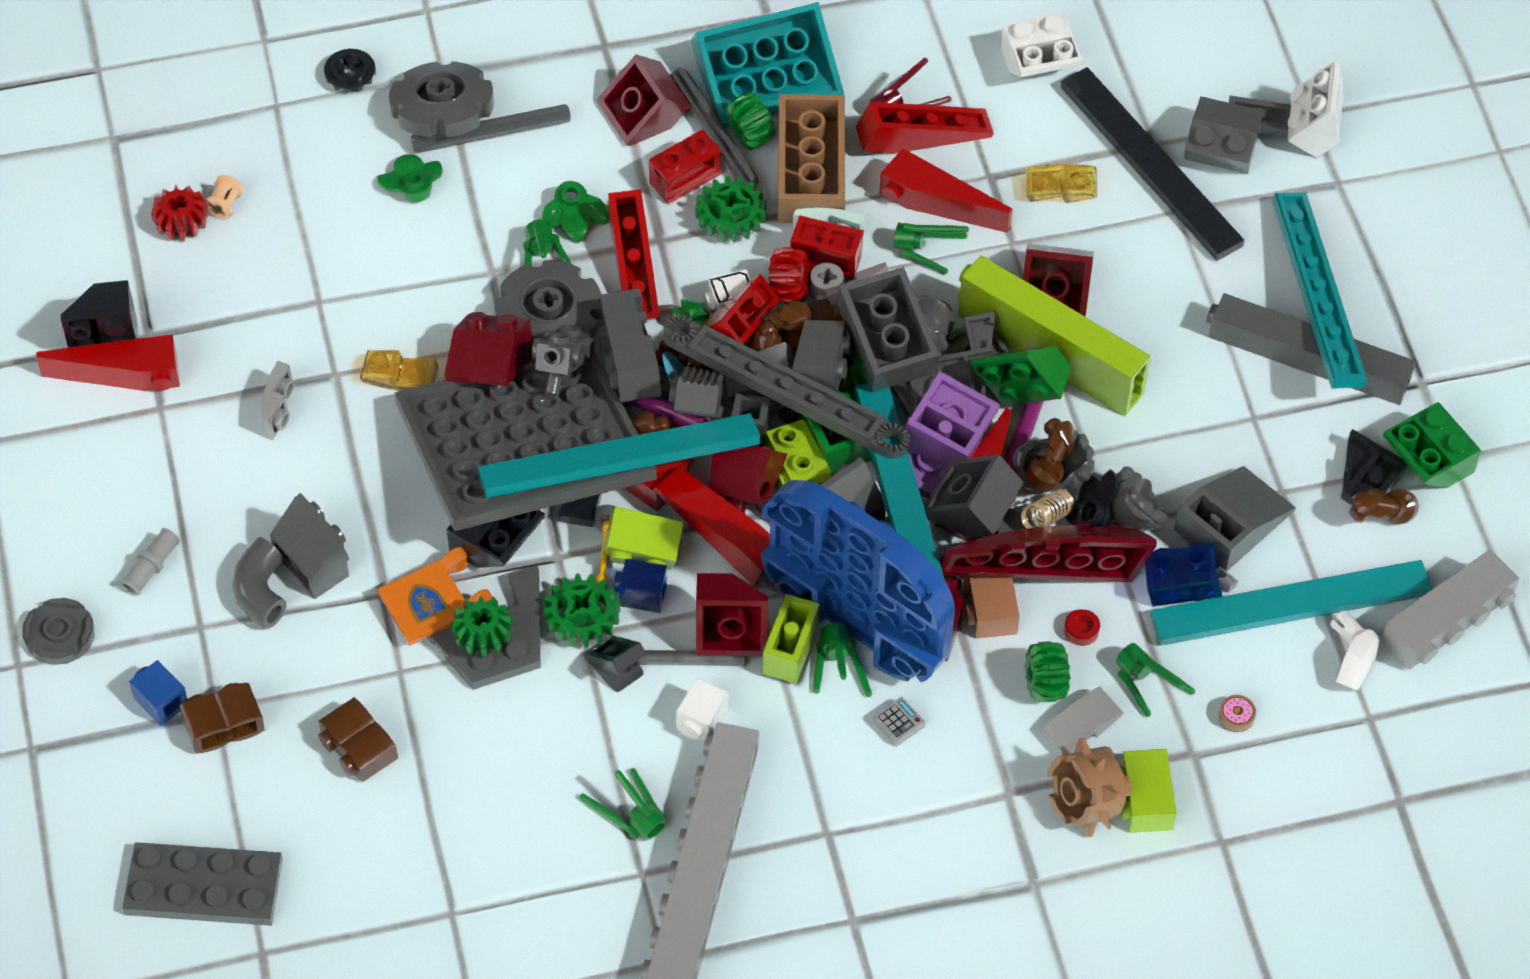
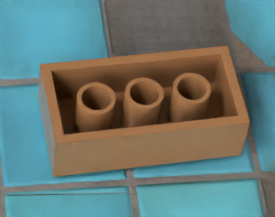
[778,94,845,223]

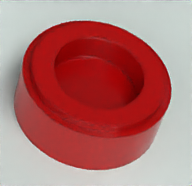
[1064,609,1100,646]

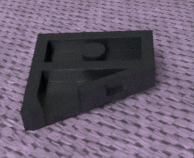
[1341,429,1408,506]

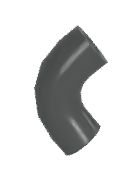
[232,537,286,629]

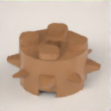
[1047,738,1132,837]

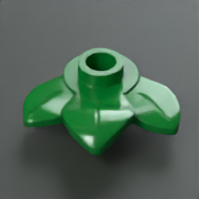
[377,154,443,202]
[542,181,609,243]

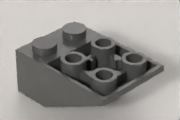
[1174,466,1296,571]

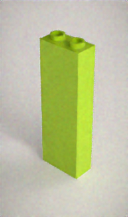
[957,255,1151,416]

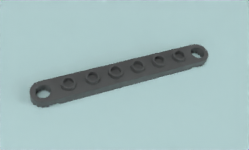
[662,315,911,459]

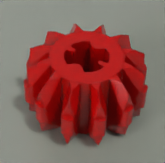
[151,184,209,241]
[768,247,811,304]

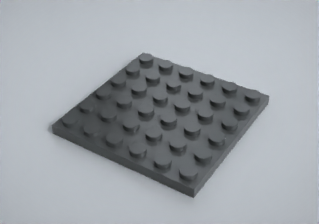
[395,351,657,531]

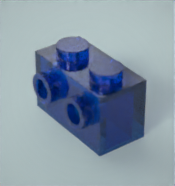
[1145,543,1223,607]

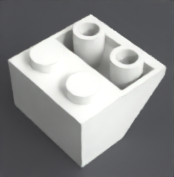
[1001,12,1083,77]
[1287,61,1344,158]

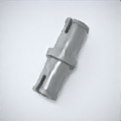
[120,528,180,596]

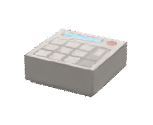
[874,696,925,747]

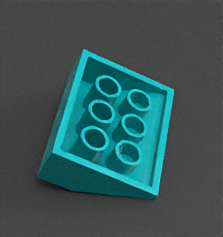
[691,2,844,126]

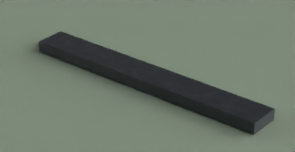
[1061,67,1244,261]

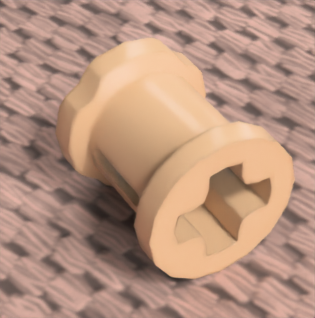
[205,175,244,219]

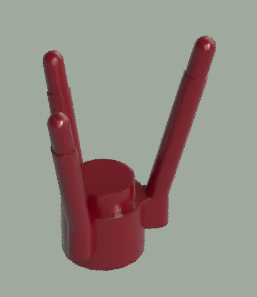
[869,57,952,106]

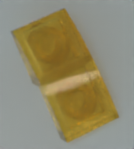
[1026,164,1097,203]
[360,350,439,391]

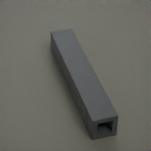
[1206,293,1416,405]

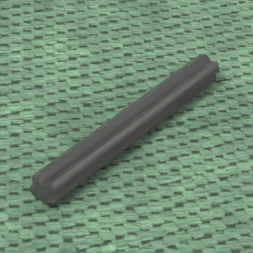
[670,67,758,185]
[411,104,571,152]

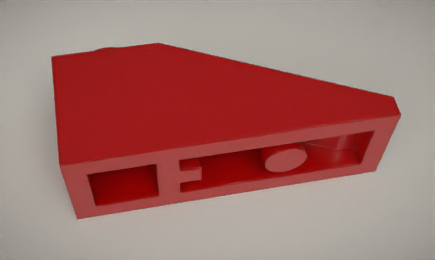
[702,273,780,344]

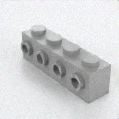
[1380,549,1519,670]

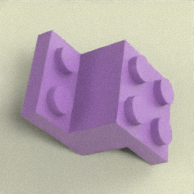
[905,372,1000,499]

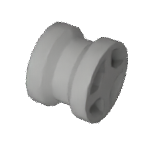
[810,263,844,301]

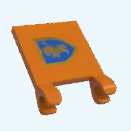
[377,547,493,646]

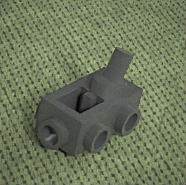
[532,325,595,395]

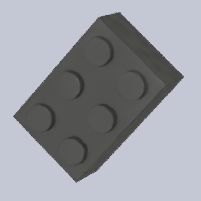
[837,267,940,392]

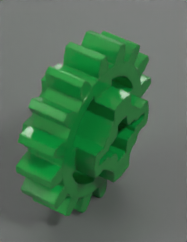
[695,176,767,243]
[543,573,621,648]

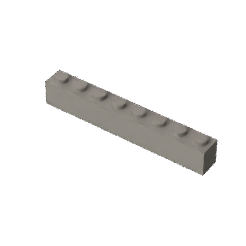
[640,722,759,979]

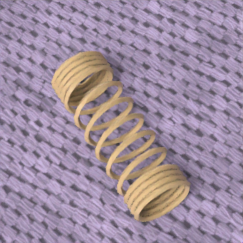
[1021,489,1074,529]

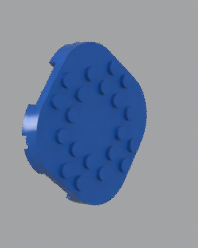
[761,480,955,682]

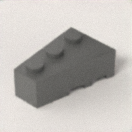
[599,288,661,402]

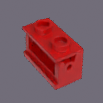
[649,129,722,205]
[790,215,864,280]

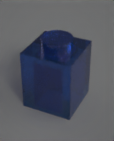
[613,558,668,613]

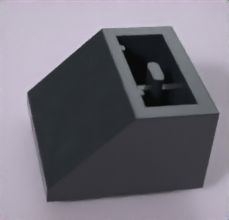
[61,280,138,348]
[446,510,545,568]

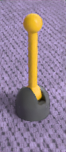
[595,505,617,584]

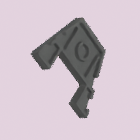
[890,312,995,419]
[427,565,541,690]

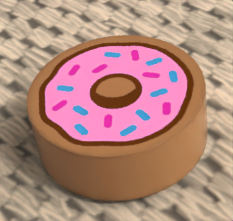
[1219,695,1256,732]

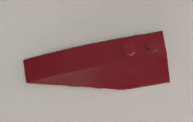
[939,524,1157,583]

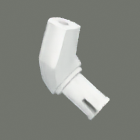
[1330,611,1379,691]

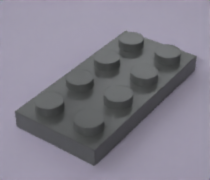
[122,842,283,926]

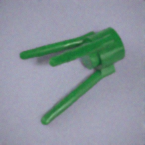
[523,219,571,267]
[893,222,969,274]
[813,623,872,697]
[1115,643,1195,717]
[579,768,667,841]

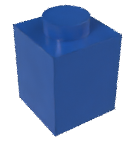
[129,660,188,726]

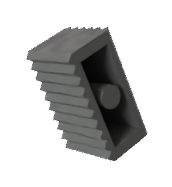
[669,366,724,418]

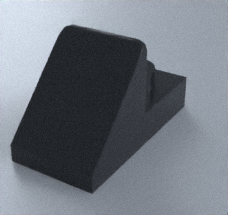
[583,635,647,692]

